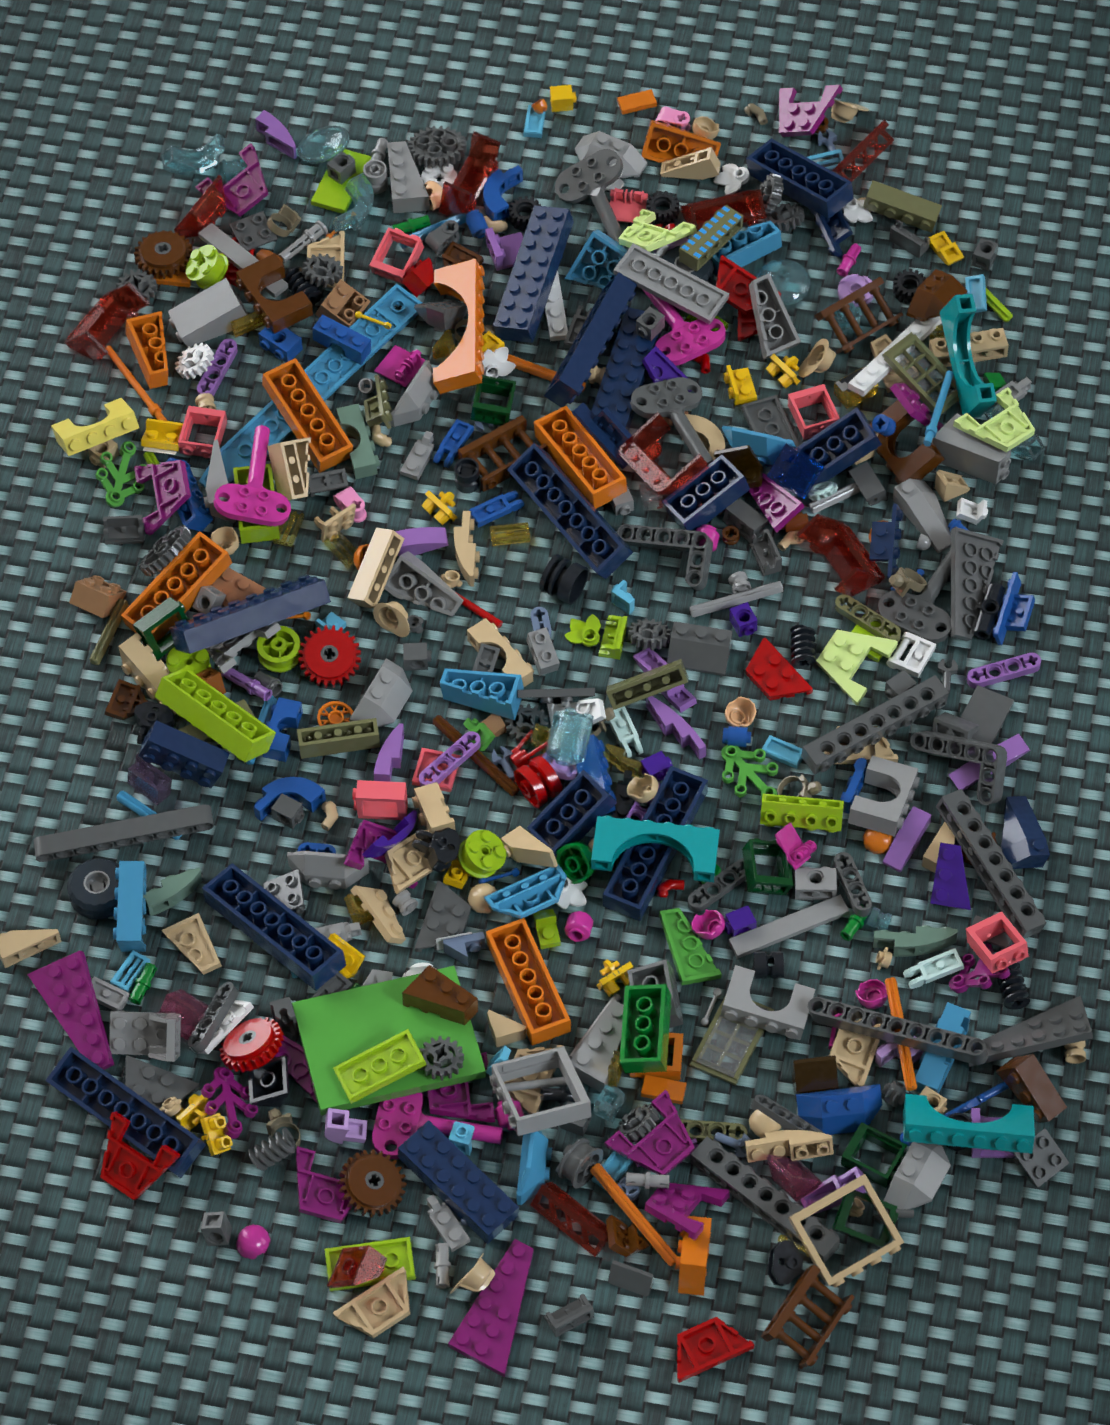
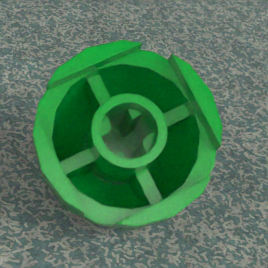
[556,842,595,884]

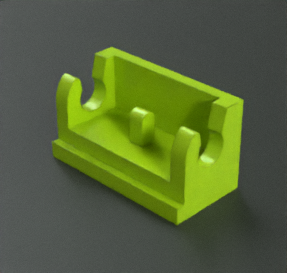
[598,615,627,660]

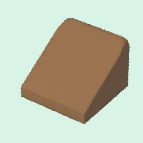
[481,714,506,737]

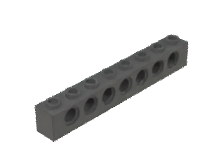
[801,675,949,775]
[936,789,1046,939]
[690,1137,840,1264]

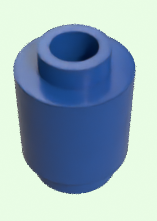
[465,210,489,239]
[722,726,751,747]

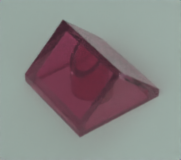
[159,989,208,1041]
[767,1154,823,1201]

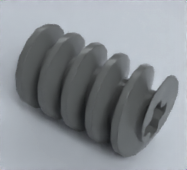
[248,1128,296,1171]

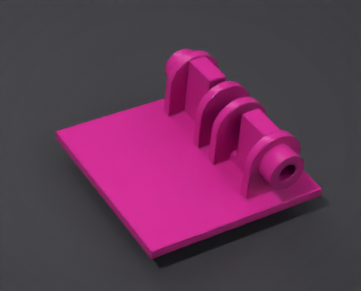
[374,345,425,387]
[775,822,817,870]

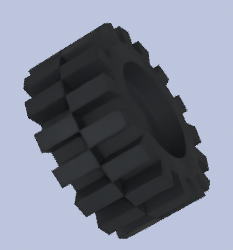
[646,191,679,226]
[509,196,541,231]
[893,269,926,304]

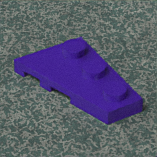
[642,346,692,392]
[930,842,971,910]

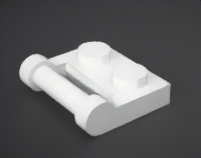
[886,632,936,678]

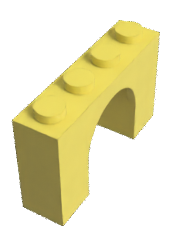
[51,398,139,456]

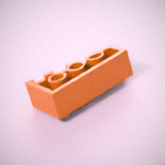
[126,311,168,389]

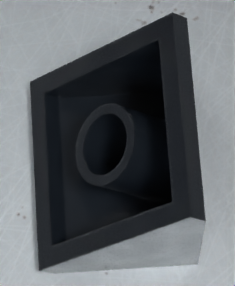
[248,1055,289,1108]

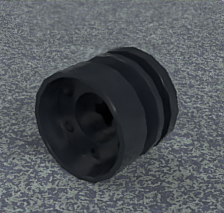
[539,554,589,605]

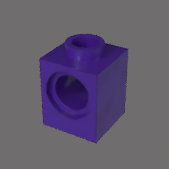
[729,602,757,637]
[640,751,673,782]
[724,905,757,937]

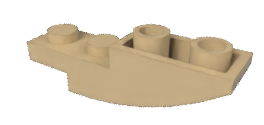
[454,511,480,587]
[745,1130,833,1163]

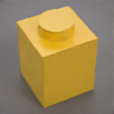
[550,85,576,112]

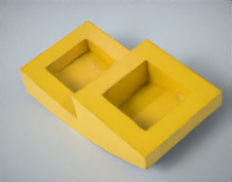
[929,230,964,266]

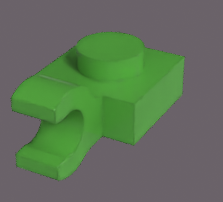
[463,718,496,751]

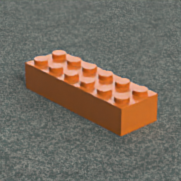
[262,358,353,473]
[534,406,627,508]
[121,531,232,642]
[486,918,571,1046]

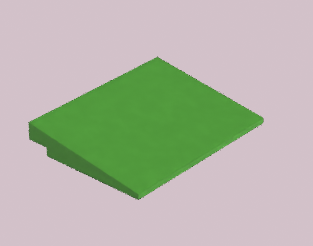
[292,966,486,1115]

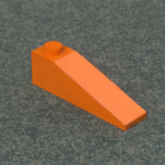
[641,120,721,162]

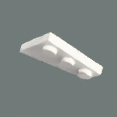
[547,698,606,741]
[190,1000,254,1055]

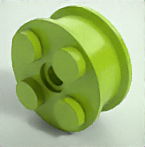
[186,245,229,289]
[257,626,301,672]
[166,647,211,674]
[457,830,506,879]

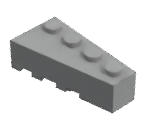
[387,141,430,213]
[749,273,801,360]
[571,1000,624,1095]

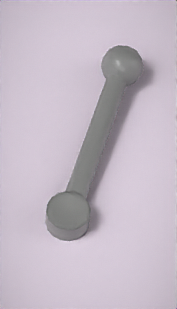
[701,988,722,1026]

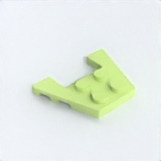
[619,209,697,252]
[953,387,1035,452]
[816,630,898,705]

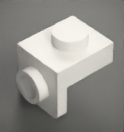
[956,498,988,525]

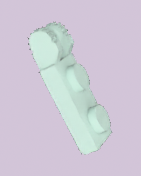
[609,706,643,758]
[903,948,964,989]

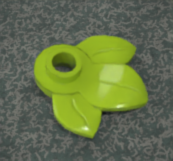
[565,614,601,647]

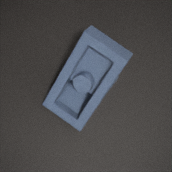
[443,932,485,966]

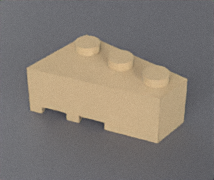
[267,437,311,501]
[412,782,455,833]

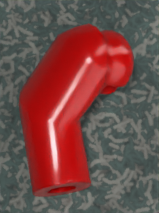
[693,353,710,374]

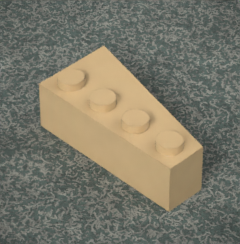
[119,633,176,715]

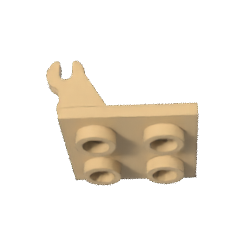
[314,503,356,542]

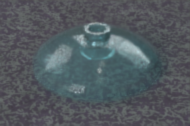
[297,126,350,164]
[755,259,811,305]

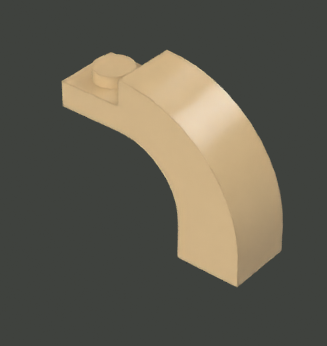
[682,414,725,460]

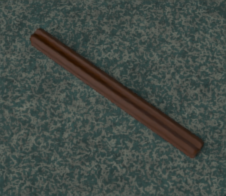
[432,715,519,796]

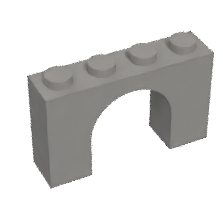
[848,756,920,836]
[720,965,815,1040]

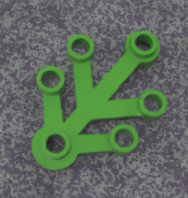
[95,441,147,507]
[721,745,778,801]

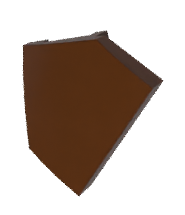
[442,241,484,267]
[104,679,148,720]
[606,1215,650,1257]

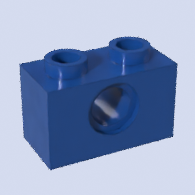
[258,327,303,362]

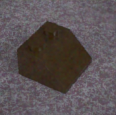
[792,1055,839,1102]

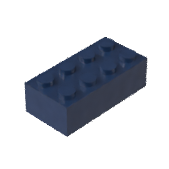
[793,407,882,485]
[662,455,750,531]
[138,720,230,788]
[527,769,617,858]

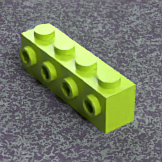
[760,794,844,833]

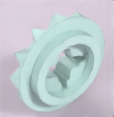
[807,481,838,500]

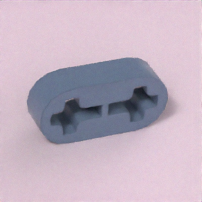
[530,607,552,638]

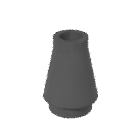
[254,671,283,697]

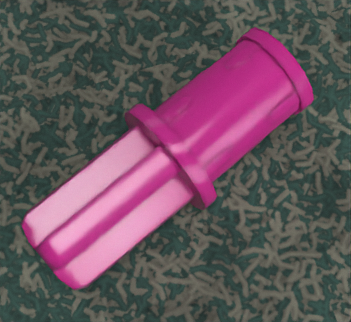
[836,243,861,277]

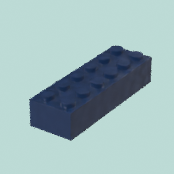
[746,138,854,219]
[398,1120,519,1244]

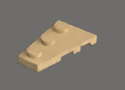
[161,913,222,975]

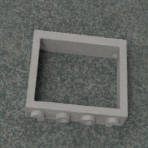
[489,1046,591,1136]

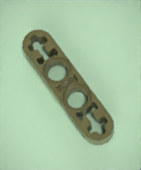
[835,594,901,642]
[680,1119,747,1144]

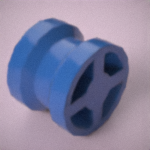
[872,414,896,436]

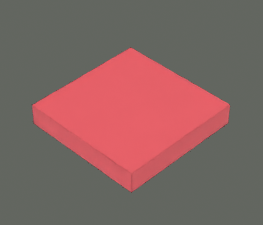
[412,748,461,792]

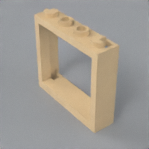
[788,1174,904,1288]

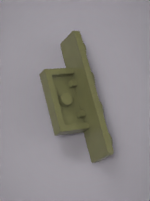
[363,374,393,429]

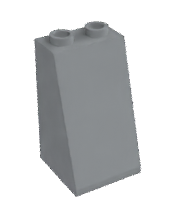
[168,278,252,347]
[932,413,1011,484]

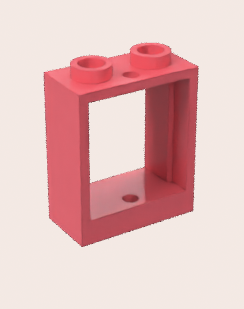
[369,227,424,285]
[788,384,840,440]
[178,406,227,458]
[352,780,408,820]
[966,912,1029,974]

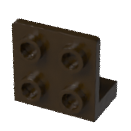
[714,445,763,488]

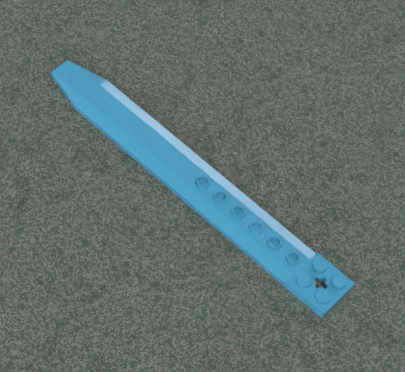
[199,283,422,488]

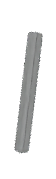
[690,581,783,617]

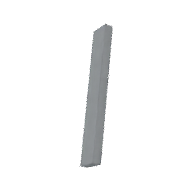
[198,223,289,298]
[729,894,849,959]

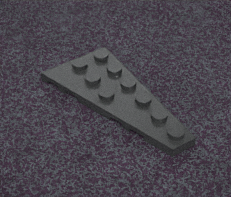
[951,527,1004,641]
[969,995,1093,1067]

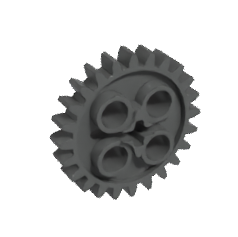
[408,126,467,168]
[139,525,192,576]

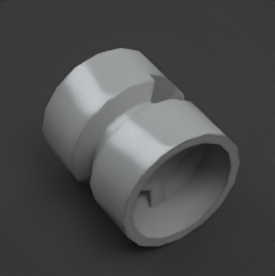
[363,159,388,194]

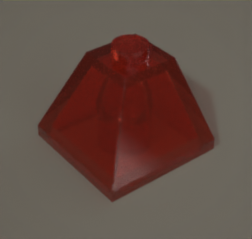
[327,1245,387,1288]

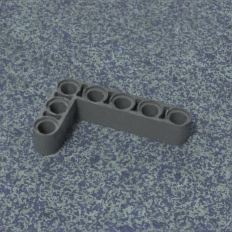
[617,524,713,591]
[910,730,1007,805]

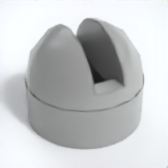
[358,378,375,394]
[916,534,931,550]

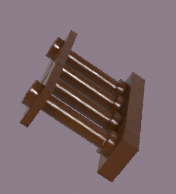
[814,276,903,354]
[458,415,548,492]
[760,1265,854,1369]

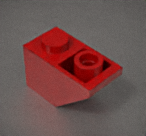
[401,257,434,298]

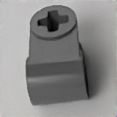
[425,220,460,255]

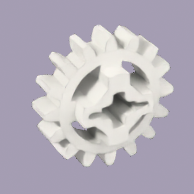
[175,343,214,380]

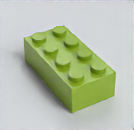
[233,463,280,544]

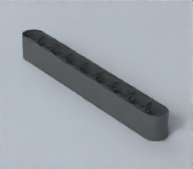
[33,805,214,862]
[808,997,988,1065]

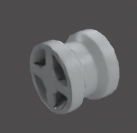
[728,571,751,594]
[392,890,418,916]

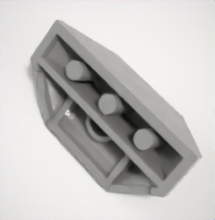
[575,131,647,178]
[391,360,439,427]
[349,658,413,727]
[287,851,370,890]
[884,1142,951,1210]

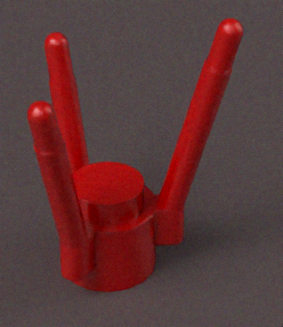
[510,730,558,769]

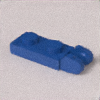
[433,419,474,468]
[469,490,525,528]
[840,758,868,814]

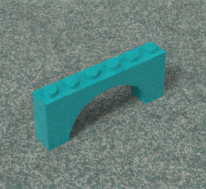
[939,294,997,418]
[591,815,720,883]
[903,1094,1035,1154]

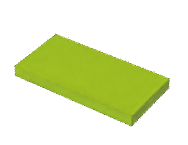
[311,147,372,214]
[333,1029,427,1104]
[324,1237,416,1291]

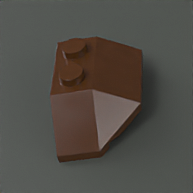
[906,269,968,322]

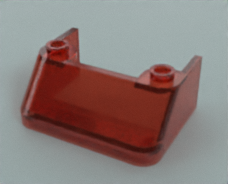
[439,131,501,216]
[681,189,767,235]
[64,282,150,360]
[619,412,708,495]
[796,514,885,596]

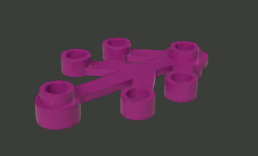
[949,944,1020,993]
[201,1067,258,1139]

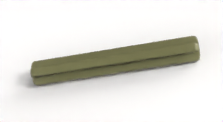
[89,599,128,665]

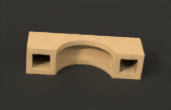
[467,618,534,687]

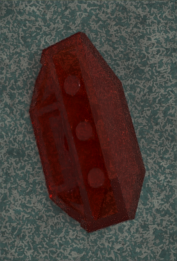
[174,175,227,238]

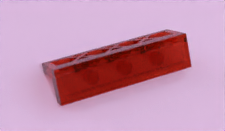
[833,120,894,182]
[530,1182,608,1257]

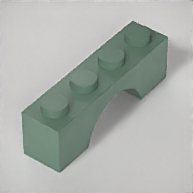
[336,404,380,480]

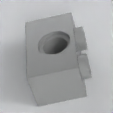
[526,627,560,676]
[794,867,837,900]

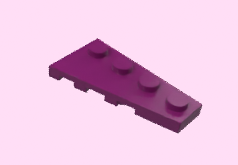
[749,473,804,533]
[274,1035,318,1104]

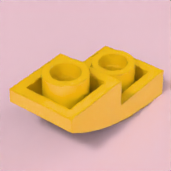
[443,855,469,889]

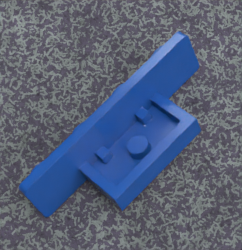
[993,572,1035,645]

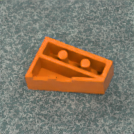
[675,1216,712,1296]

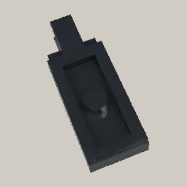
[612,770,635,819]

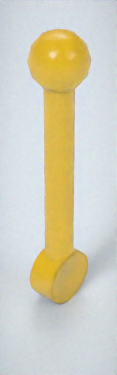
[355,311,392,329]

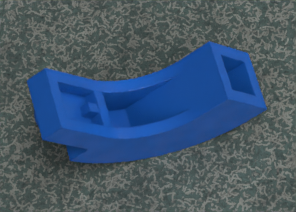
[483,165,523,221]
[254,777,326,821]

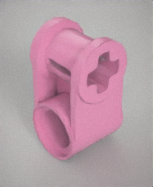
[655,107,691,132]
[333,486,367,523]

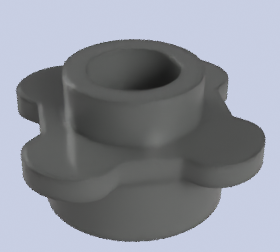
[407,615,424,634]

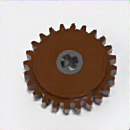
[134,230,193,279]
[338,1149,406,1218]

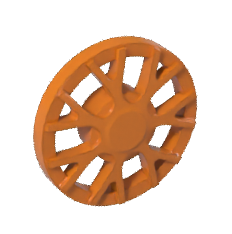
[317,701,353,726]

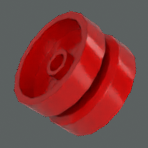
[514,756,562,808]

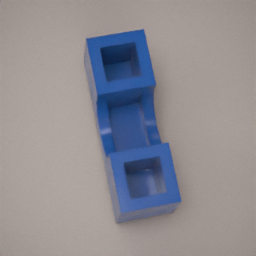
[313,314,371,365]
[263,697,303,762]

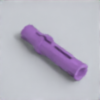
[221,668,272,701]

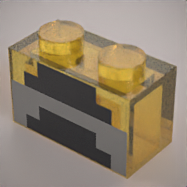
[834,366,879,409]

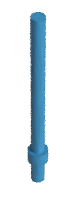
[923,371,954,447]

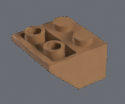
[315,279,371,328]
[69,575,127,618]

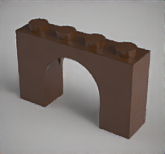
[235,253,313,334]
[870,399,945,484]

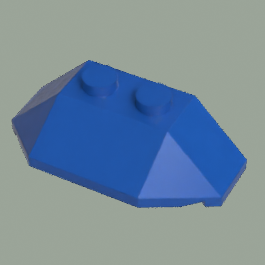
[796,1084,882,1135]

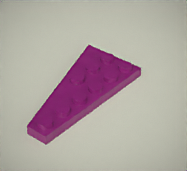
[27,950,114,1070]
[448,1239,534,1377]

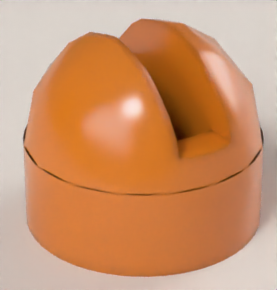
[531,98,547,114]

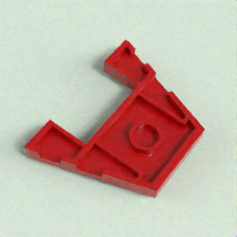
[100,1112,181,1200]

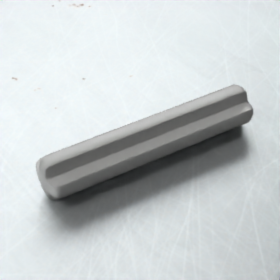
[809,482,860,514]

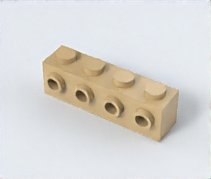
[929,328,1009,367]
[347,528,405,609]

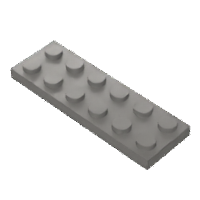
[613,243,729,325]

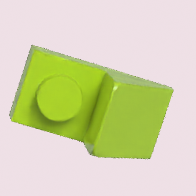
[532,909,561,949]

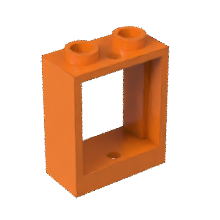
[630,1033,683,1081]

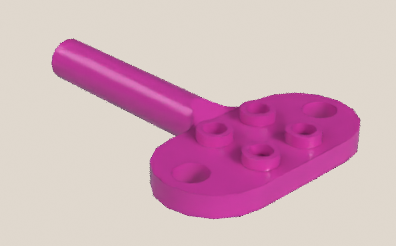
[642,289,726,366]
[213,425,291,526]
[372,1092,503,1159]

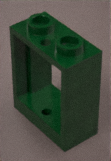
[470,375,516,426]
[133,597,190,660]
[742,838,793,895]
[841,1122,907,1188]
[832,1190,899,1248]

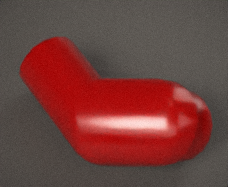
[657,879,685,897]

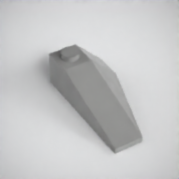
[203,439,236,523]
[893,478,951,553]
[384,551,464,617]

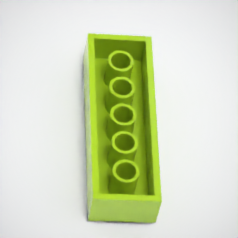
[155,668,276,762]

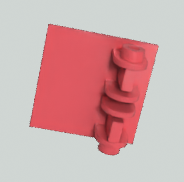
[610,188,648,223]

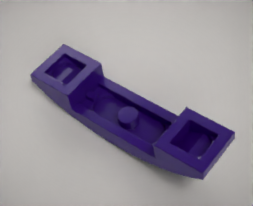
[362,809,417,858]

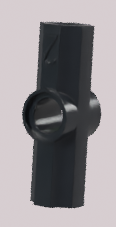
[974,583,1006,640]

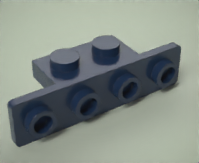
[809,208,853,259]
[572,403,634,469]
[869,504,903,580]

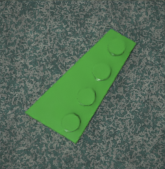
[659,908,722,986]

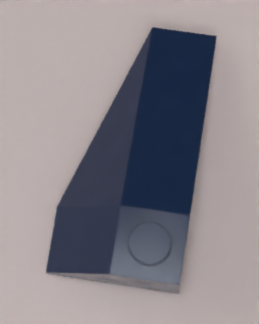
[1000,796,1050,869]

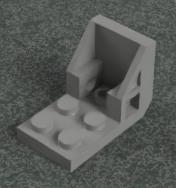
[109,1011,181,1062]

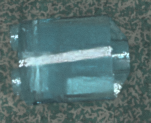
[546,707,594,766]

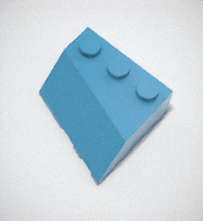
[564,229,628,289]

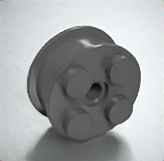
[556,1138,603,1189]

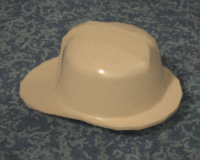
[831,99,869,123]
[798,339,836,378]
[373,601,410,637]
[450,1253,495,1294]

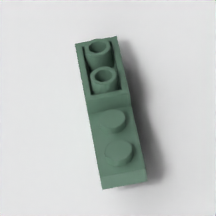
[143,867,203,917]
[873,925,958,957]

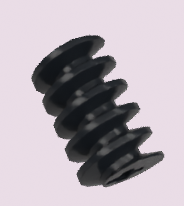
[284,267,322,306]
[790,625,816,669]
[997,962,1030,1010]

